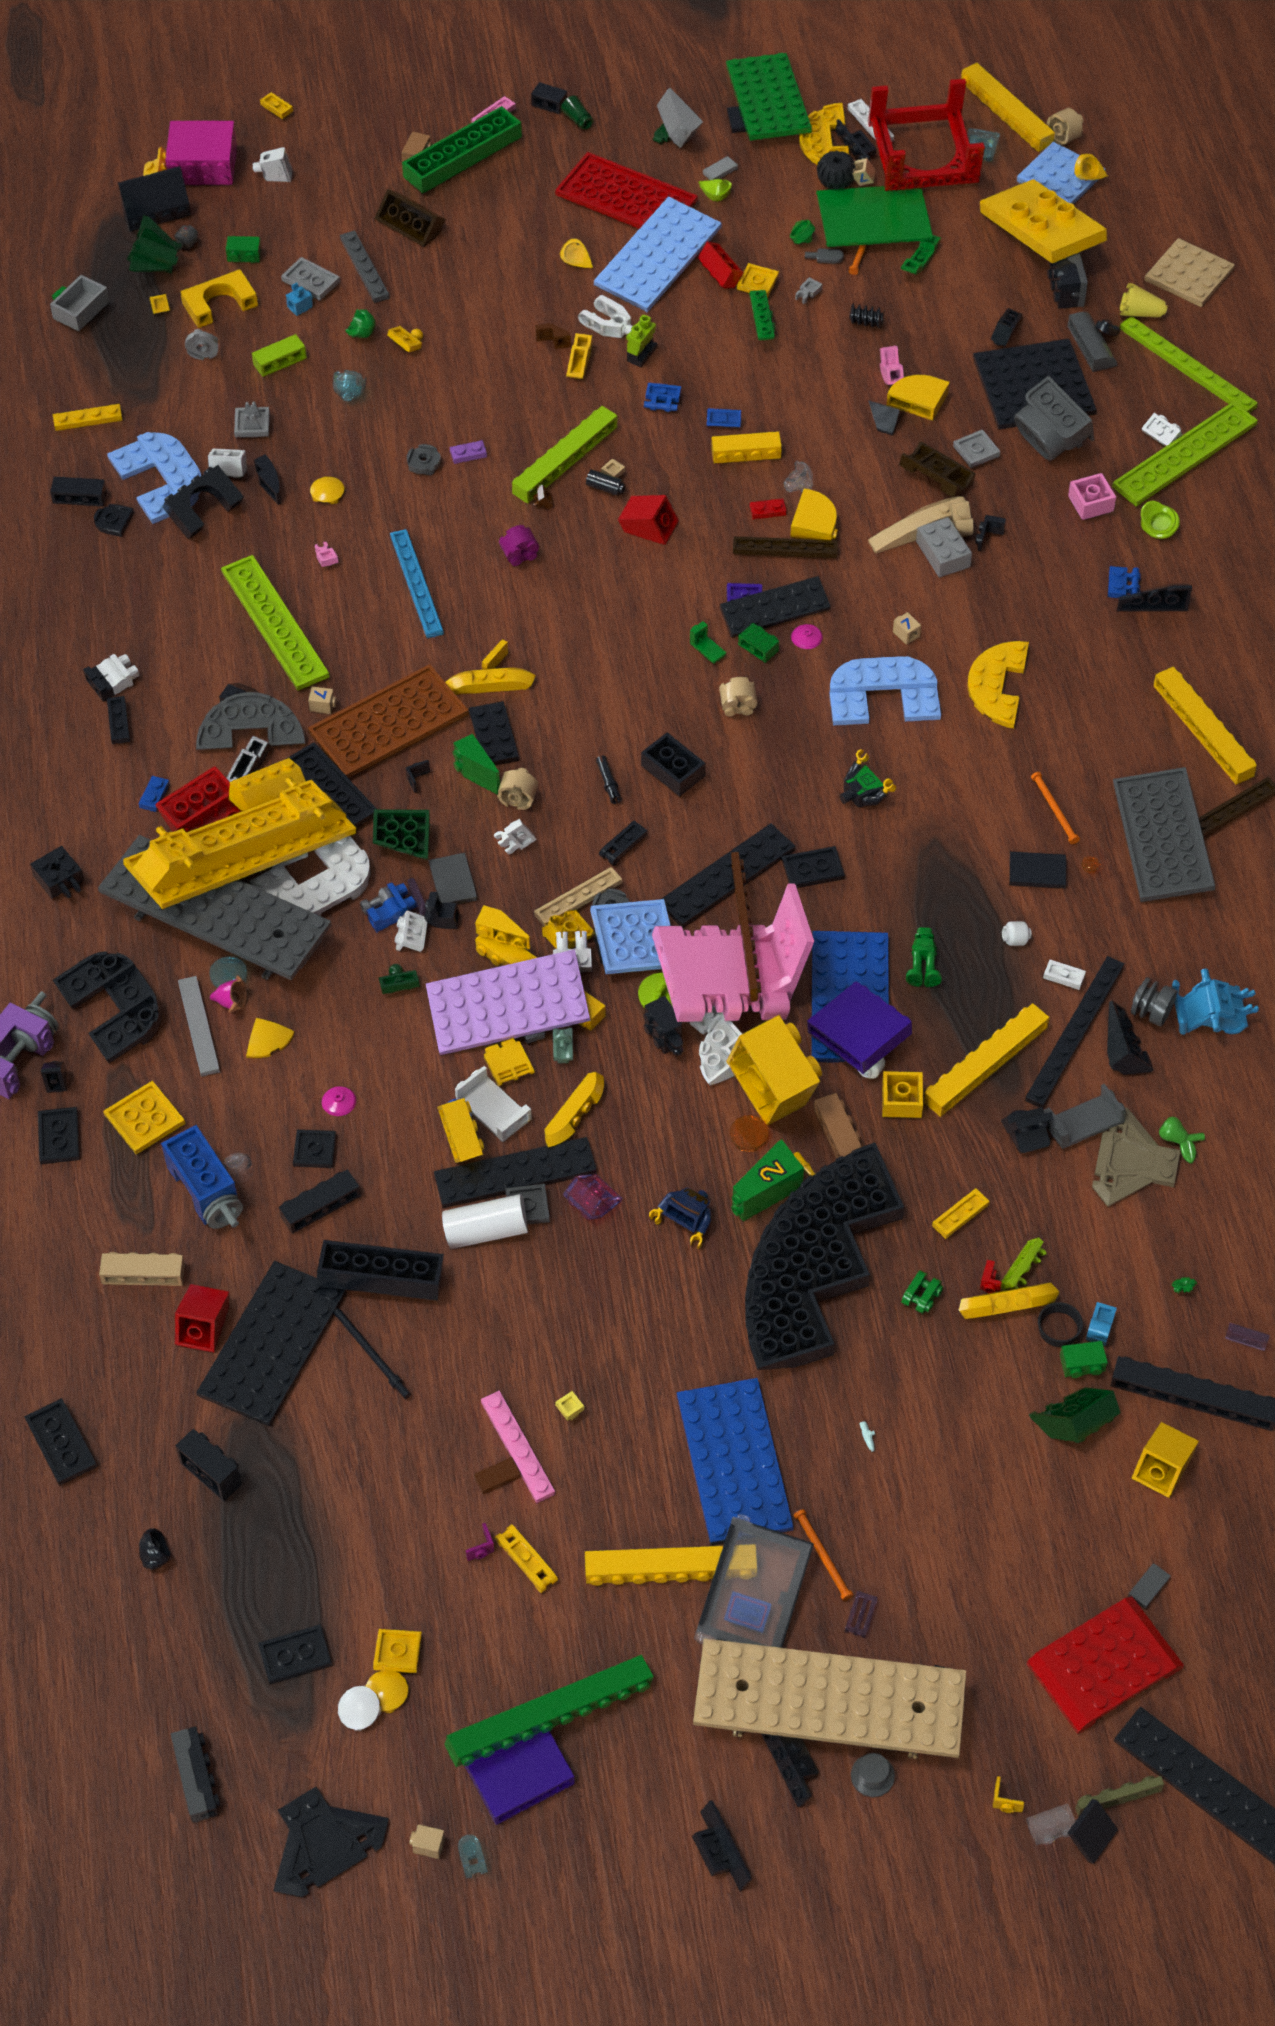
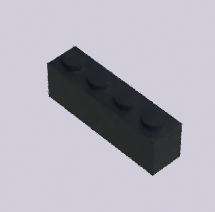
[278,1169,361,1234]

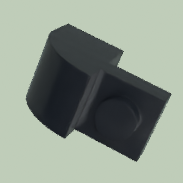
[424,892,460,929]

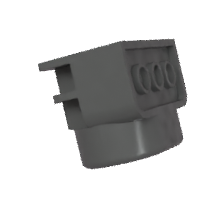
[1014,376,1095,461]

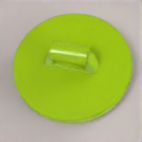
[638,973,673,1008]

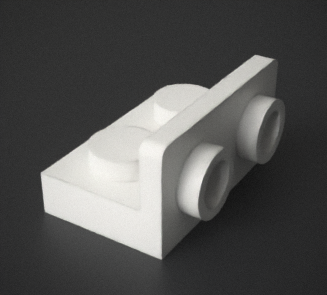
[1142,413,1182,447]
[395,911,427,952]

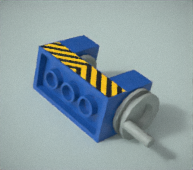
[161,1125,243,1229]

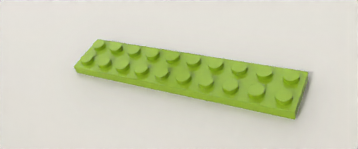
[1112,401,1258,506]
[221,555,329,691]

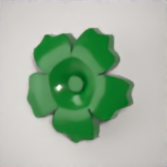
[1172,1277,1197,1293]

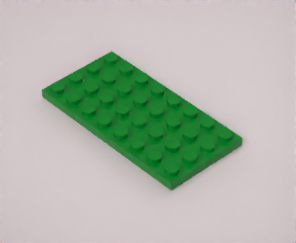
[726,53,812,141]

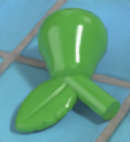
[1159,1116,1205,1164]

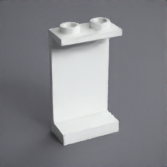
[455,1066,532,1142]

